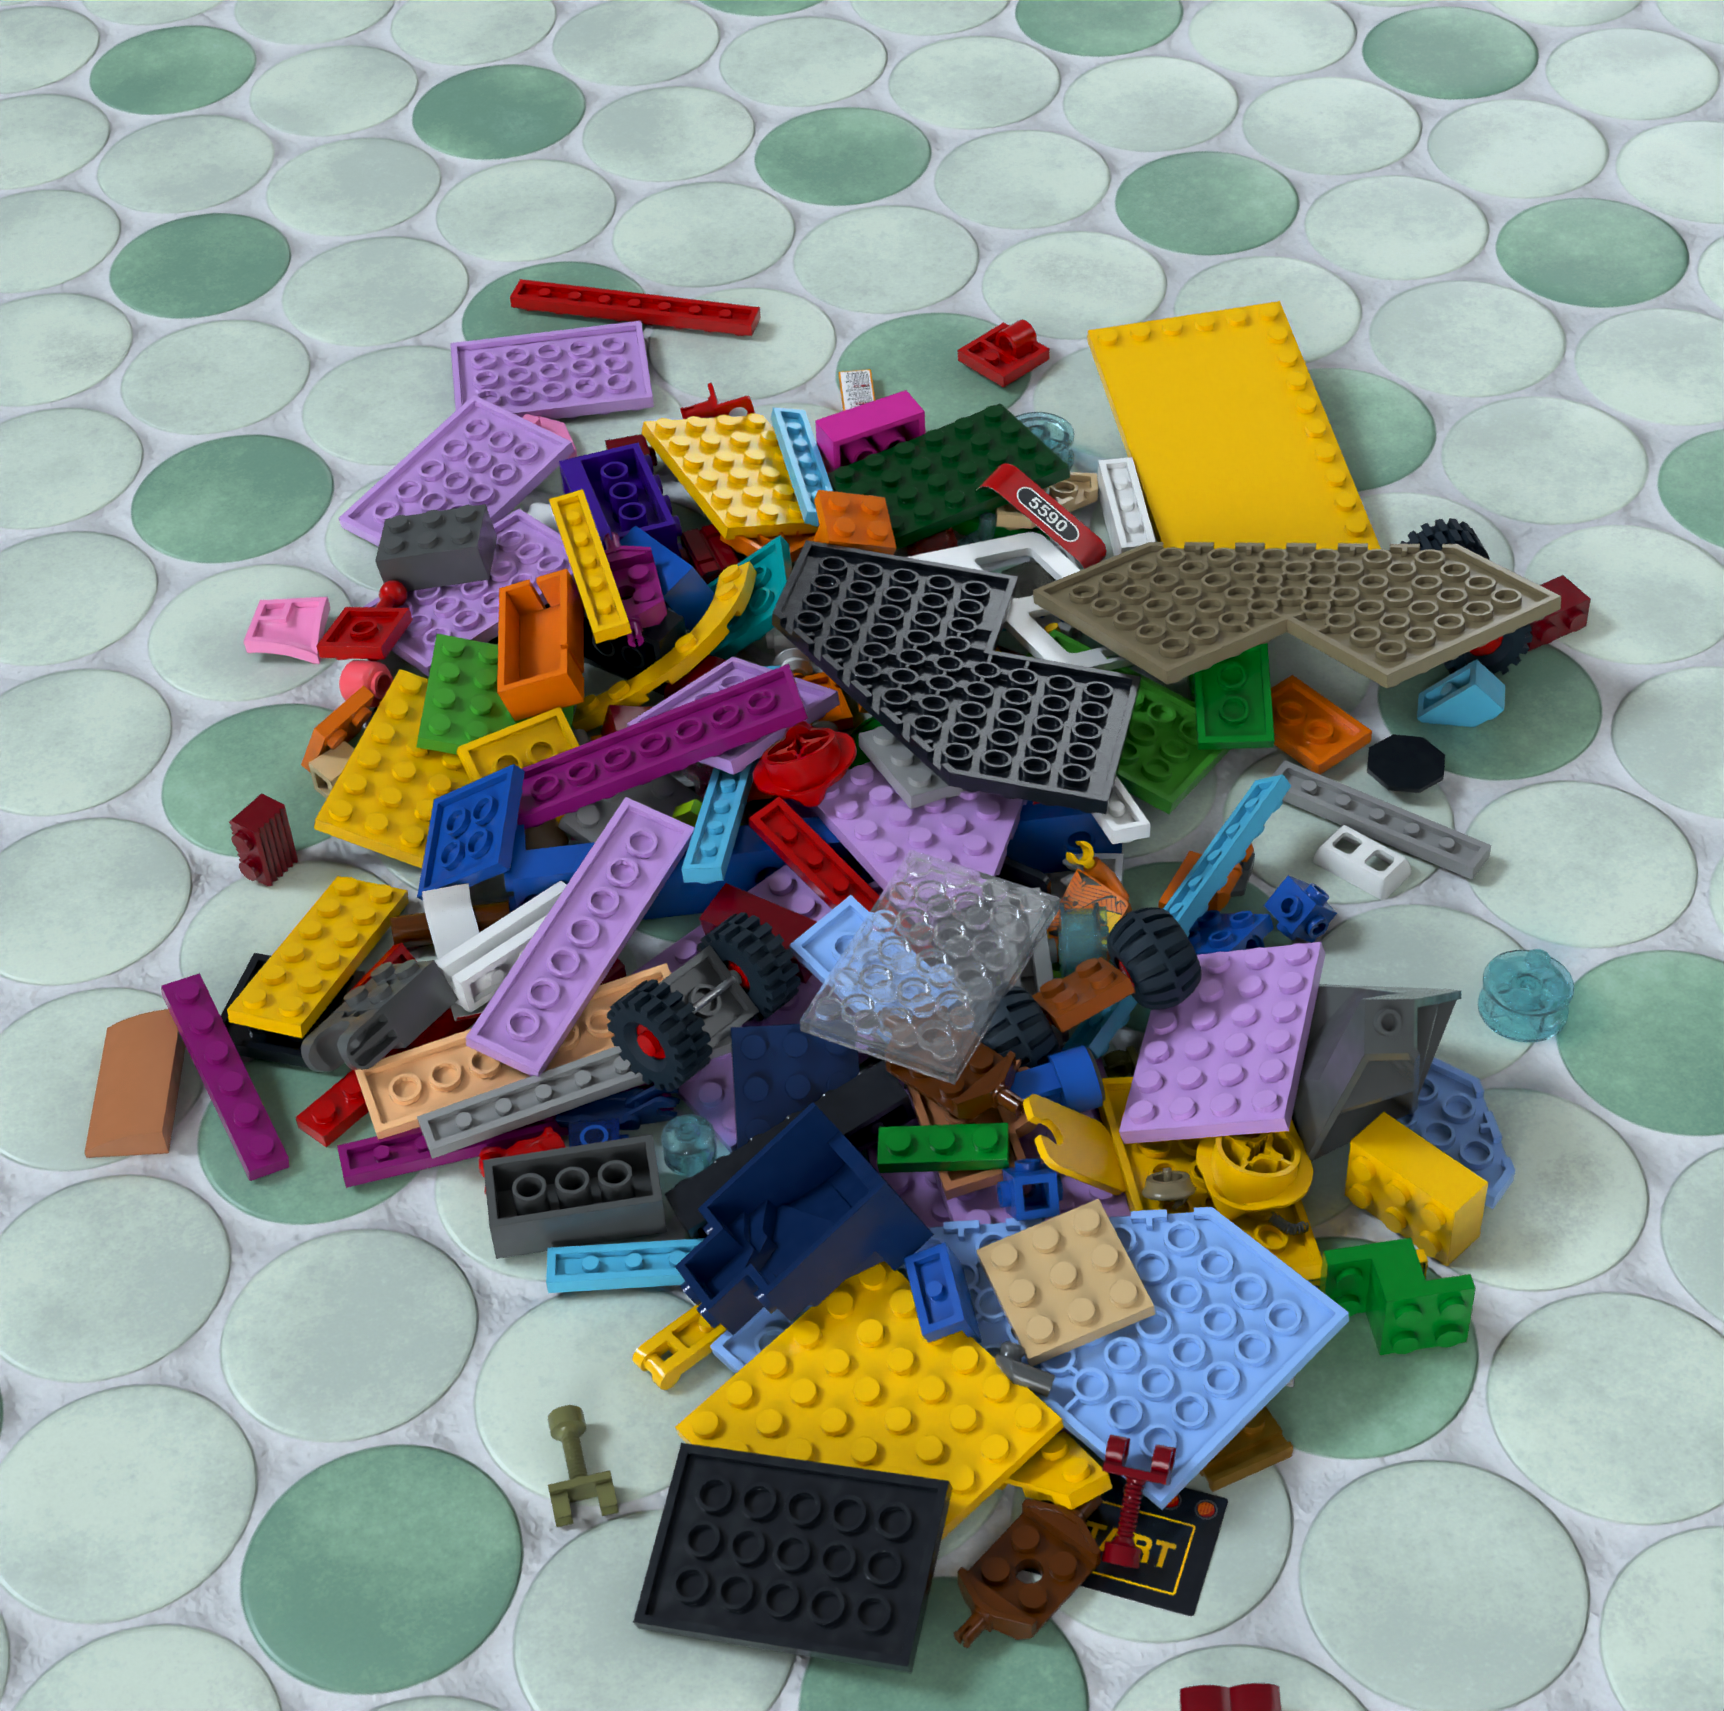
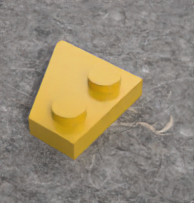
[998,1431,1112,1510]

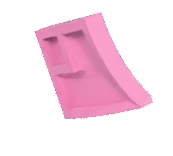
[243,597,331,664]

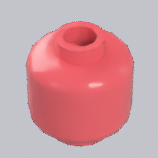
[339,660,393,708]

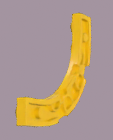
[572,561,757,732]

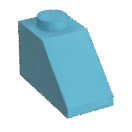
[1417,659,1505,727]

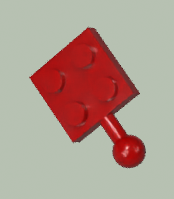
[316,580,413,661]

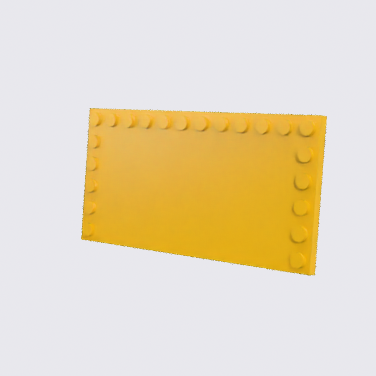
[1087,301,1381,550]

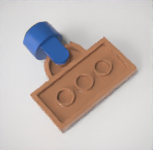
[905,1031,1105,1200]

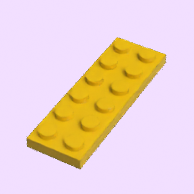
[227,876,409,1038]

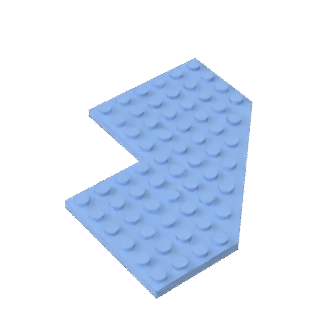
[710,1207,1349,1510]

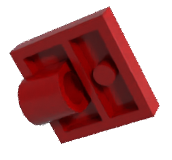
[958,319,1050,388]

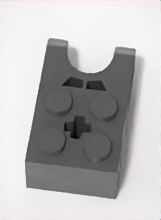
[301,959,458,1072]

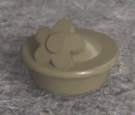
[1142,1167,1196,1211]

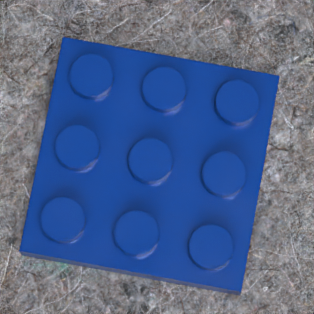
[417,764,525,901]

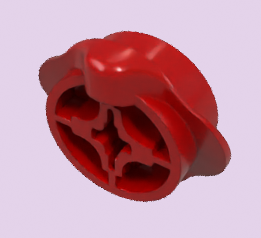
[753,721,857,807]

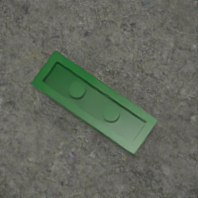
[877,1122,1010,1173]

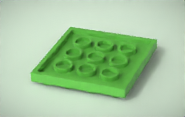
[416,634,574,755]

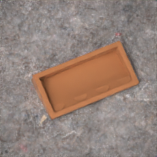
[84,1009,186,1158]

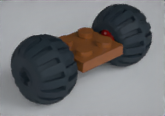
[966,907,1202,1069]

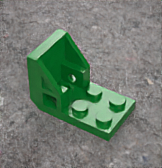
[1187,643,1275,750]

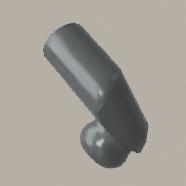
[995,1341,1055,1397]

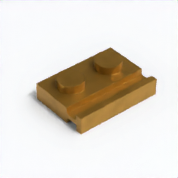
[1199,1406,1293,1492]

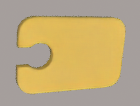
[1023,1094,1126,1196]

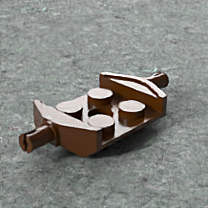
[876,1008,1025,1120]
[953,1496,1103,1648]

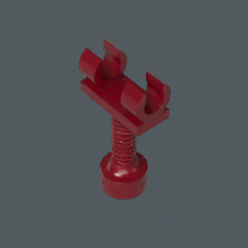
[1101,1434,1176,1568]

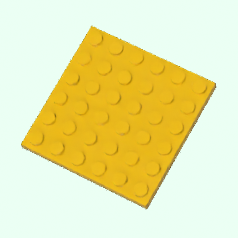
[675,1261,1064,1541]

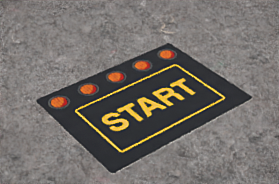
[1023,1465,1228,1617]

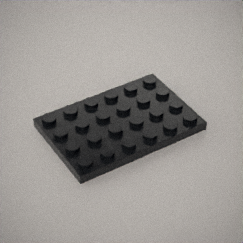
[633,1443,953,1673]

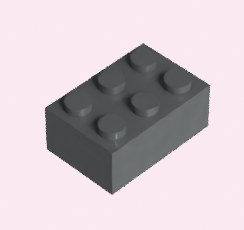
[375,504,497,592]

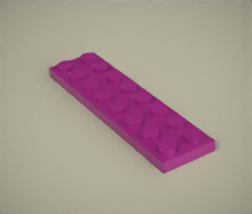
[517,664,808,830]

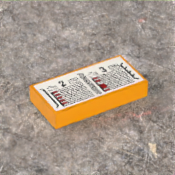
[838,369,875,411]

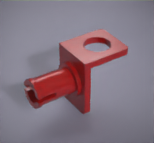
[680,383,755,419]

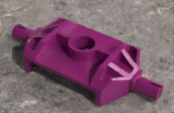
[604,532,667,647]

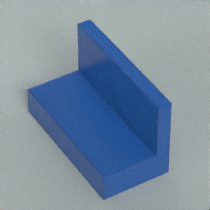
[904,1242,982,1343]

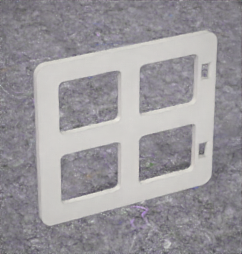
[908,532,1134,671]

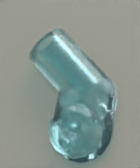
[957,513,997,546]

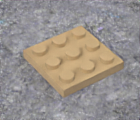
[976,1199,1155,1366]

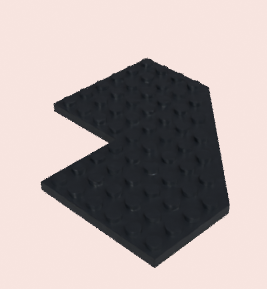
[772,540,1141,814]

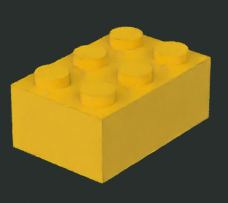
[1344,1112,1488,1267]

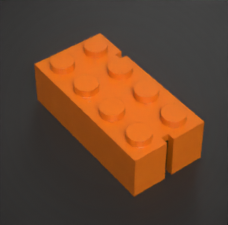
[497,569,584,721]

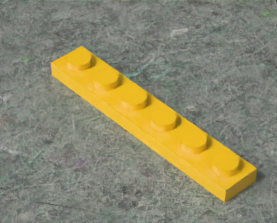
[549,489,632,644]

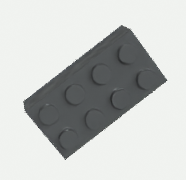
[483,1134,667,1259]

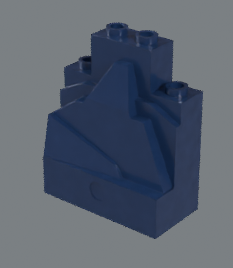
[675,1102,934,1335]

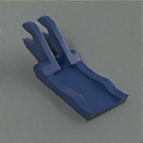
[555,1085,680,1130]

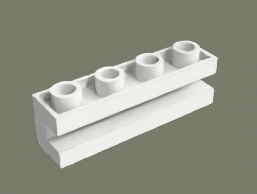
[1098,457,1156,556]
[435,881,567,1013]

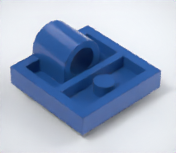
[1188,910,1274,955]

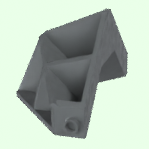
[1292,984,1461,1163]

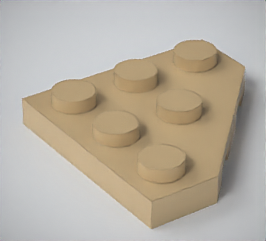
[995,472,1098,531]

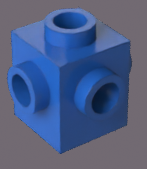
[1263,875,1337,943]
[997,1158,1063,1221]

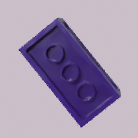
[559,443,683,558]

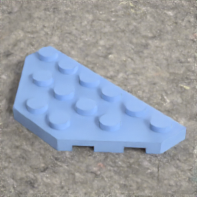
[1397,1057,1515,1209]

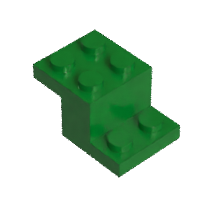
[1319,1238,1476,1355]

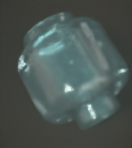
[661,1114,718,1177]

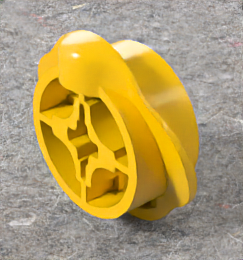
[1196,1119,1313,1220]

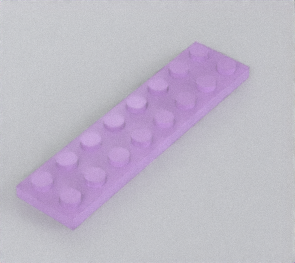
[466,797,694,1077]

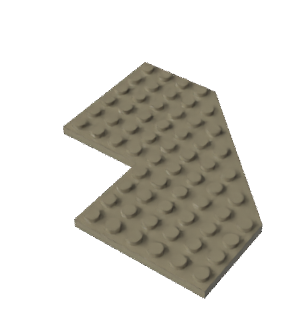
[1033,542,1561,689]

